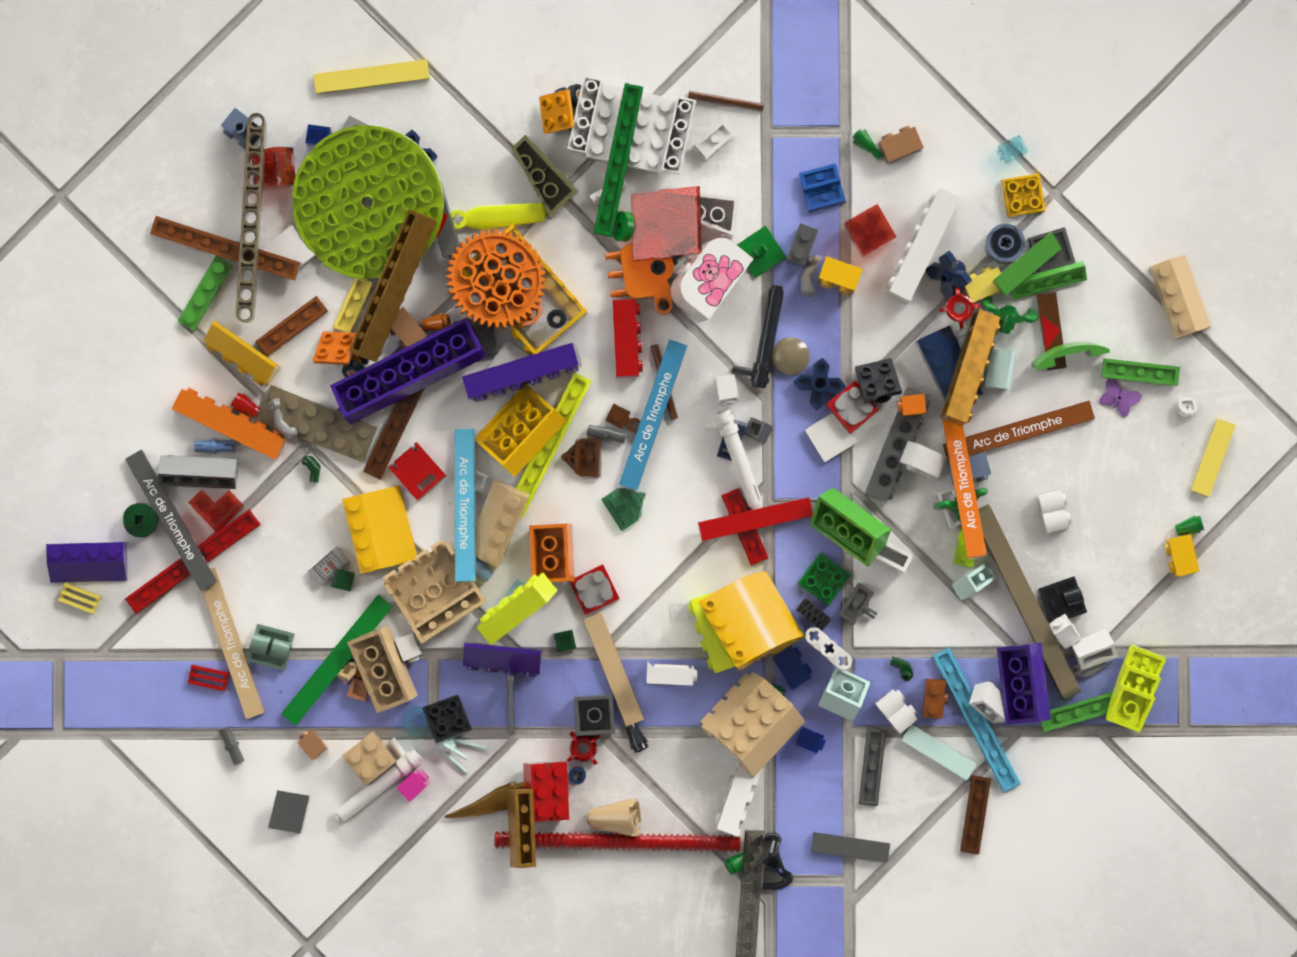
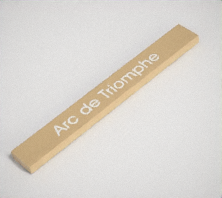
[202,567,265,719]

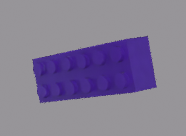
[462,343,582,402]

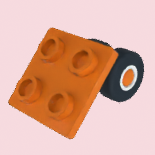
[312,332,369,377]

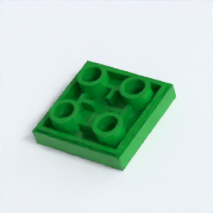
[797,553,851,606]

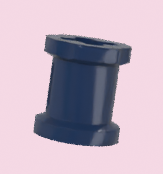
[569,766,586,784]

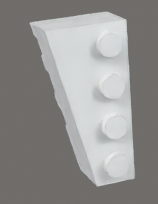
[660,189,739,237]
[714,758,762,837]

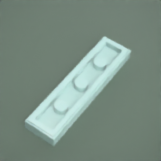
[901,724,977,780]

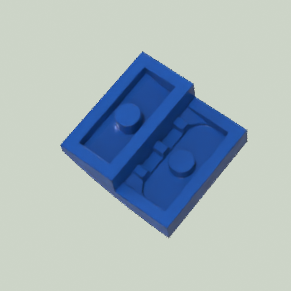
[799,163,846,213]

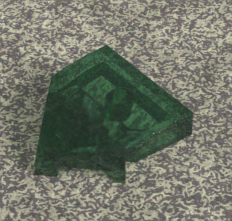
[601,487,646,531]

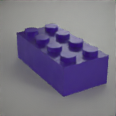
[997,643,1051,724]

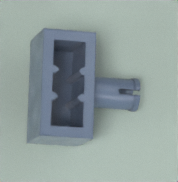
[221,108,267,150]

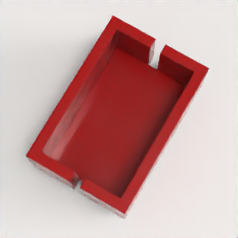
[523,761,569,822]

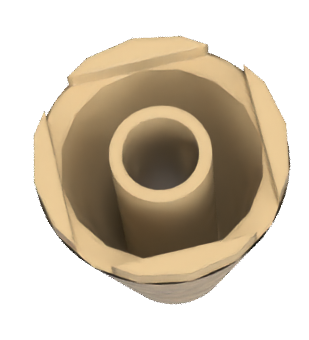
[587,798,641,837]

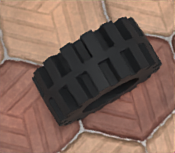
[796,598,832,631]

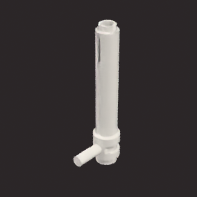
[705,409,763,510]
[334,738,424,823]

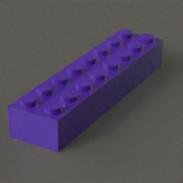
[330,318,487,425]

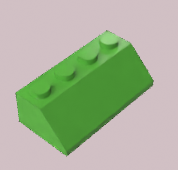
[810,488,891,567]

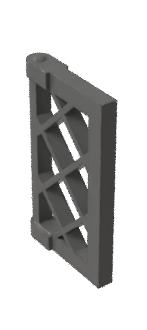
[507,675,515,736]

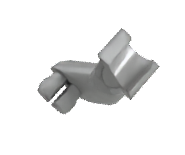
[800,255,822,298]
[268,398,298,439]
[1071,661,1113,677]

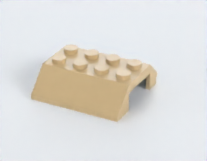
[383,539,486,644]
[700,672,805,778]

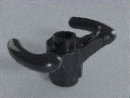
[749,833,793,890]

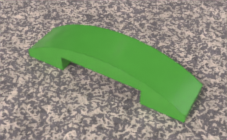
[1031,342,1110,370]

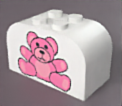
[671,238,753,323]

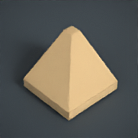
[337,662,359,684]

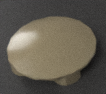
[772,337,810,375]

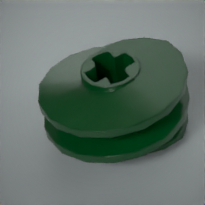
[123,503,158,538]

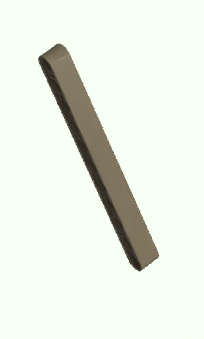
[236,113,267,323]
[979,504,1081,700]

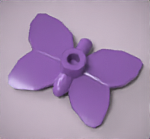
[1099,379,1142,417]

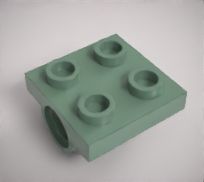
[247,624,295,671]

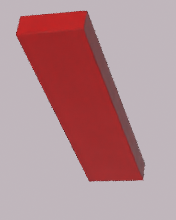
[721,488,768,566]

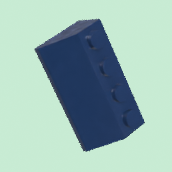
[915,325,983,402]

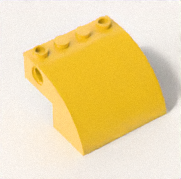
[698,571,805,671]

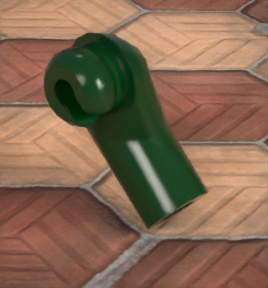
[302,456,321,483]
[890,656,913,681]

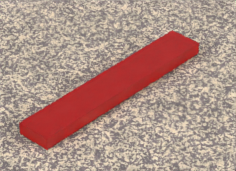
[697,497,813,541]

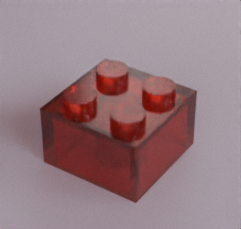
[843,204,896,258]

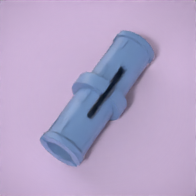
[194,438,234,453]

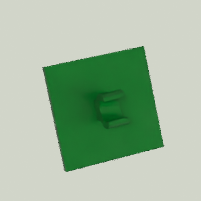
[737,225,787,278]

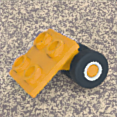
[539,84,581,134]

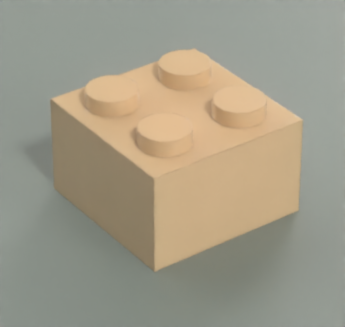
[342,731,397,786]

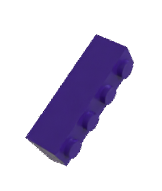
[46,542,128,583]
[463,642,542,677]

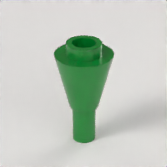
[852,129,883,160]

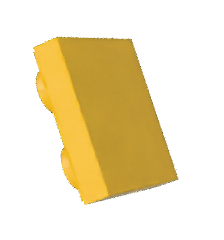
[1001,173,1046,218]

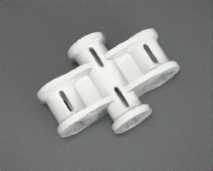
[805,627,852,670]

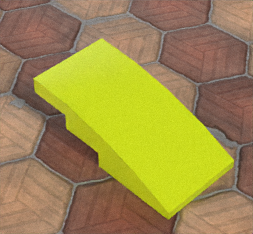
[1105,644,1167,733]

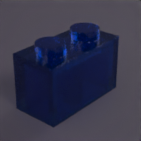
[772,645,813,690]

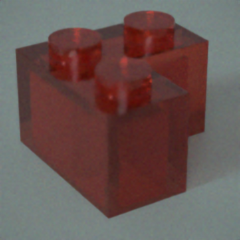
[188,490,245,533]

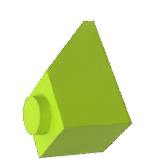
[952,526,975,568]

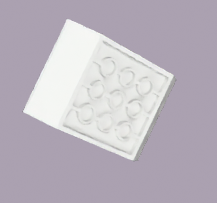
[567,76,696,175]

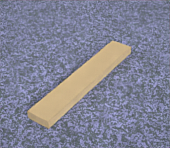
[583,613,644,727]

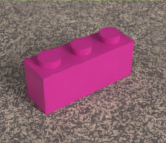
[397,769,430,802]

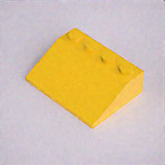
[475,384,567,477]
[342,485,417,574]

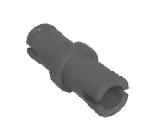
[586,425,626,444]
[219,726,245,766]

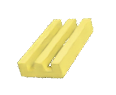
[58,582,101,614]

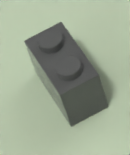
[786,223,818,268]

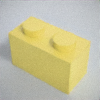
[963,266,1001,303]

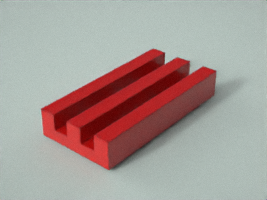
[187,664,230,691]

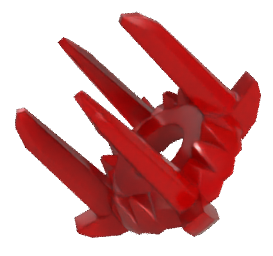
[939,288,980,329]
[566,731,600,765]

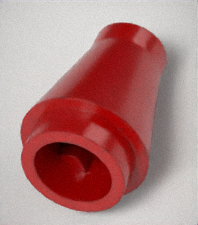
[231,392,260,418]

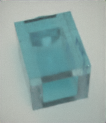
[996,135,1028,164]

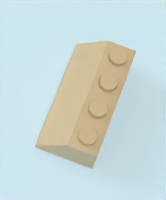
[1149,255,1211,339]
[475,479,530,567]
[347,625,418,713]

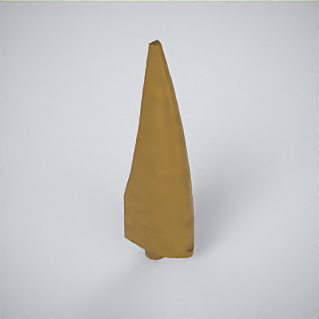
[444,781,524,818]

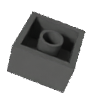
[574,694,615,736]

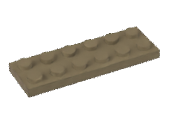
[257,385,378,463]

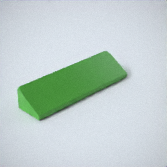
[993,232,1062,296]

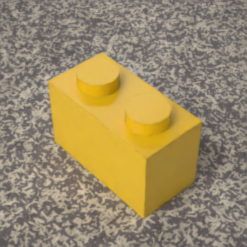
[1164,534,1200,577]

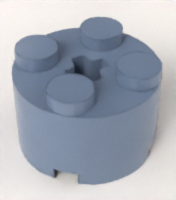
[985,223,1025,264]

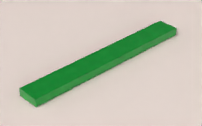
[593,83,644,237]
[281,595,393,726]

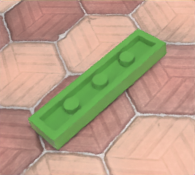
[178,255,233,331]
[1011,261,1087,300]
[1101,358,1180,386]
[1040,692,1112,732]

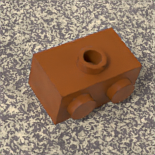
[922,678,948,719]

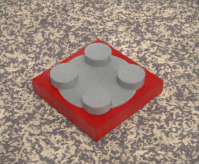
[825,381,879,434]
[569,564,620,615]

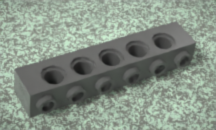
[864,387,931,503]

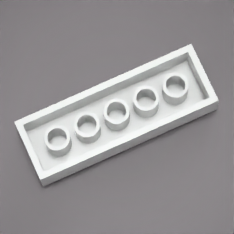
[886,187,961,305]

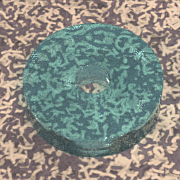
[402,706,430,737]

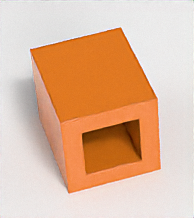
[897,394,926,417]

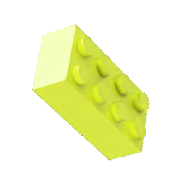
[476,573,557,645]

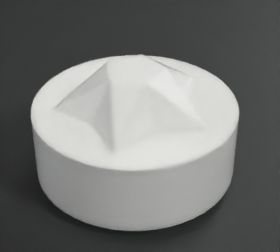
[1178,398,1198,418]

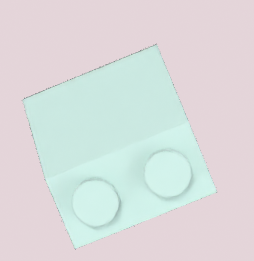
[982,349,1016,391]
[818,666,870,722]

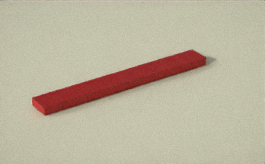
[124,509,261,614]

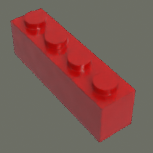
[612,299,643,378]

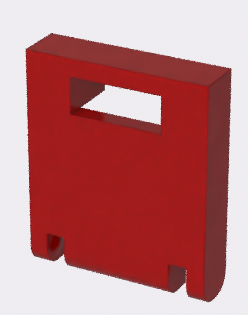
[388,442,447,502]

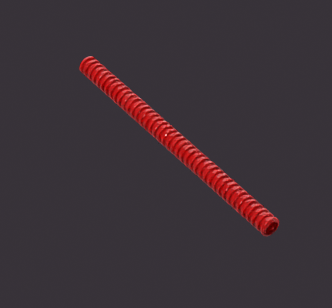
[494,831,740,852]

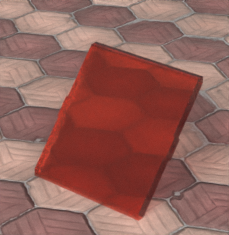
[631,186,702,261]

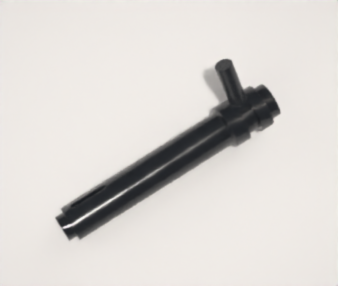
[732,285,784,389]

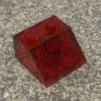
[252,147,296,190]

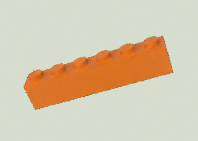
[172,387,287,460]

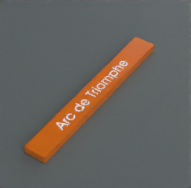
[942,419,987,559]

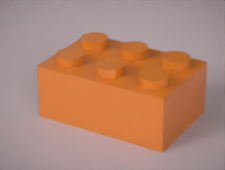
[529,523,575,582]

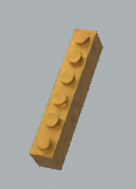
[940,309,1000,427]

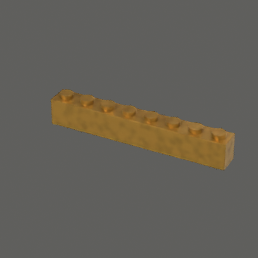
[349,209,437,362]

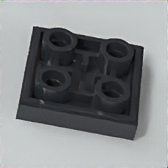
[422,694,472,743]

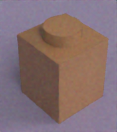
[298,730,329,760]

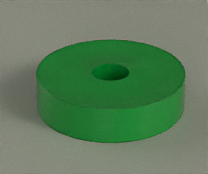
[613,211,634,242]

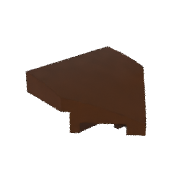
[560,438,601,477]

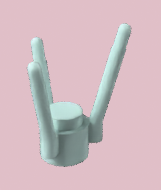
[437,737,487,774]

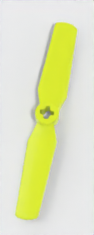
[451,203,546,230]

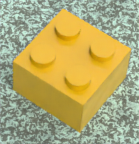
[817,256,863,296]

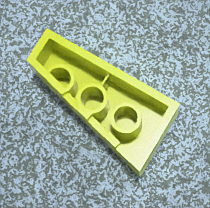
[688,593,736,673]

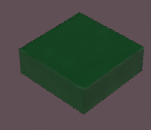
[331,568,355,591]
[554,630,576,652]

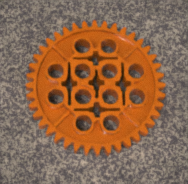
[445,229,546,329]

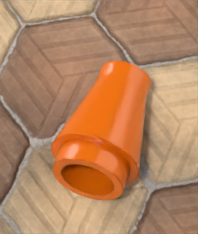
[421,313,451,331]

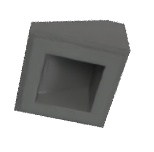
[744,417,772,444]

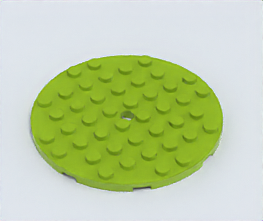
[292,125,444,279]

